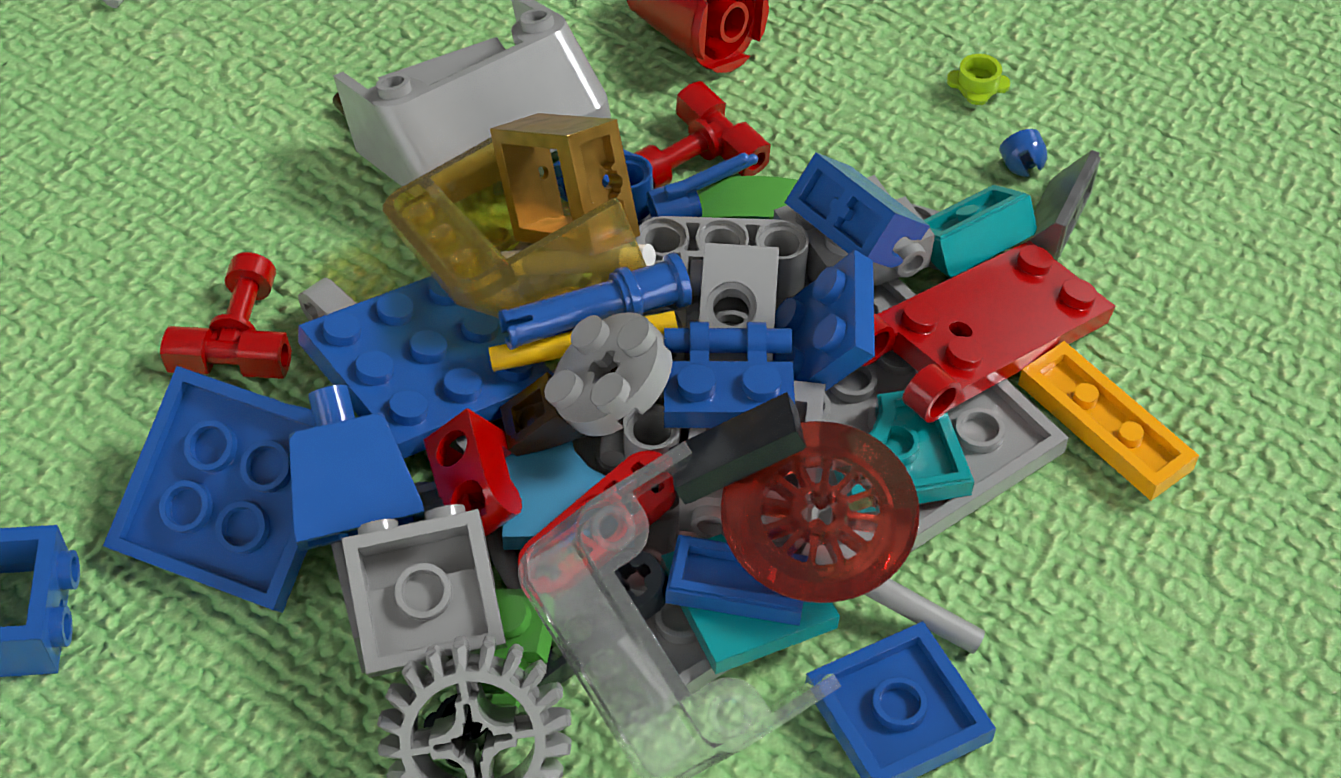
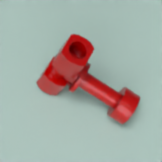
[634,81,771,189]
[160,252,292,379]

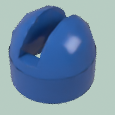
[999,129,1048,177]

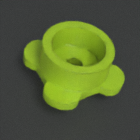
[947,54,1011,105]

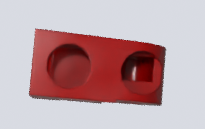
[424,408,522,537]

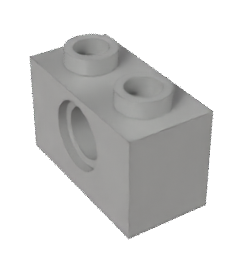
[685,243,779,362]

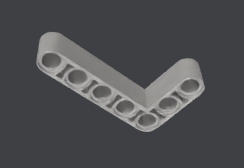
[623,216,809,488]

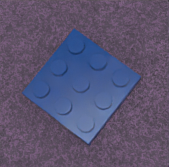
[298,267,554,459]
[103,366,316,613]

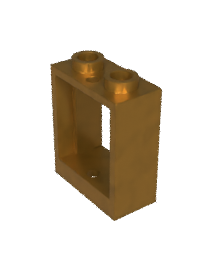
[490,113,641,254]

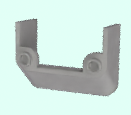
[333,0,611,204]

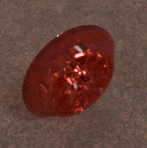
[721,421,920,603]

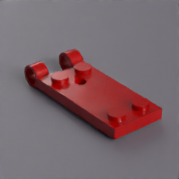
[862,240,1116,423]

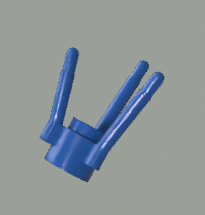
[646,153,758,218]

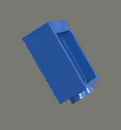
[0,525,80,677]

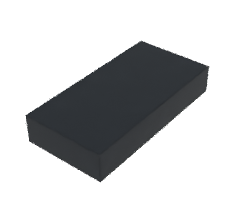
[669,392,807,505]

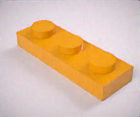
[1018,341,1199,501]

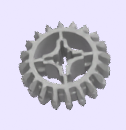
[377,636,572,778]

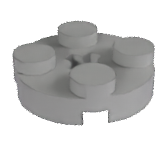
[544,313,673,436]

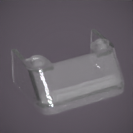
[518,441,841,778]

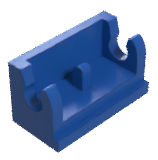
[784,152,930,268]

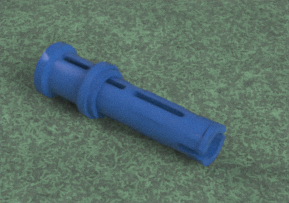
[498,252,692,350]

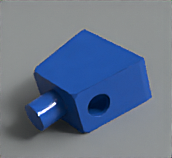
[289,385,425,552]

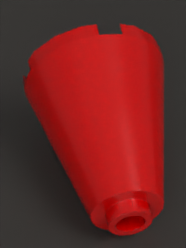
[627,0,769,73]

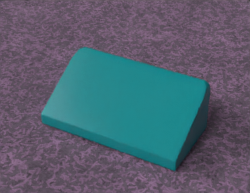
[924,185,1037,277]

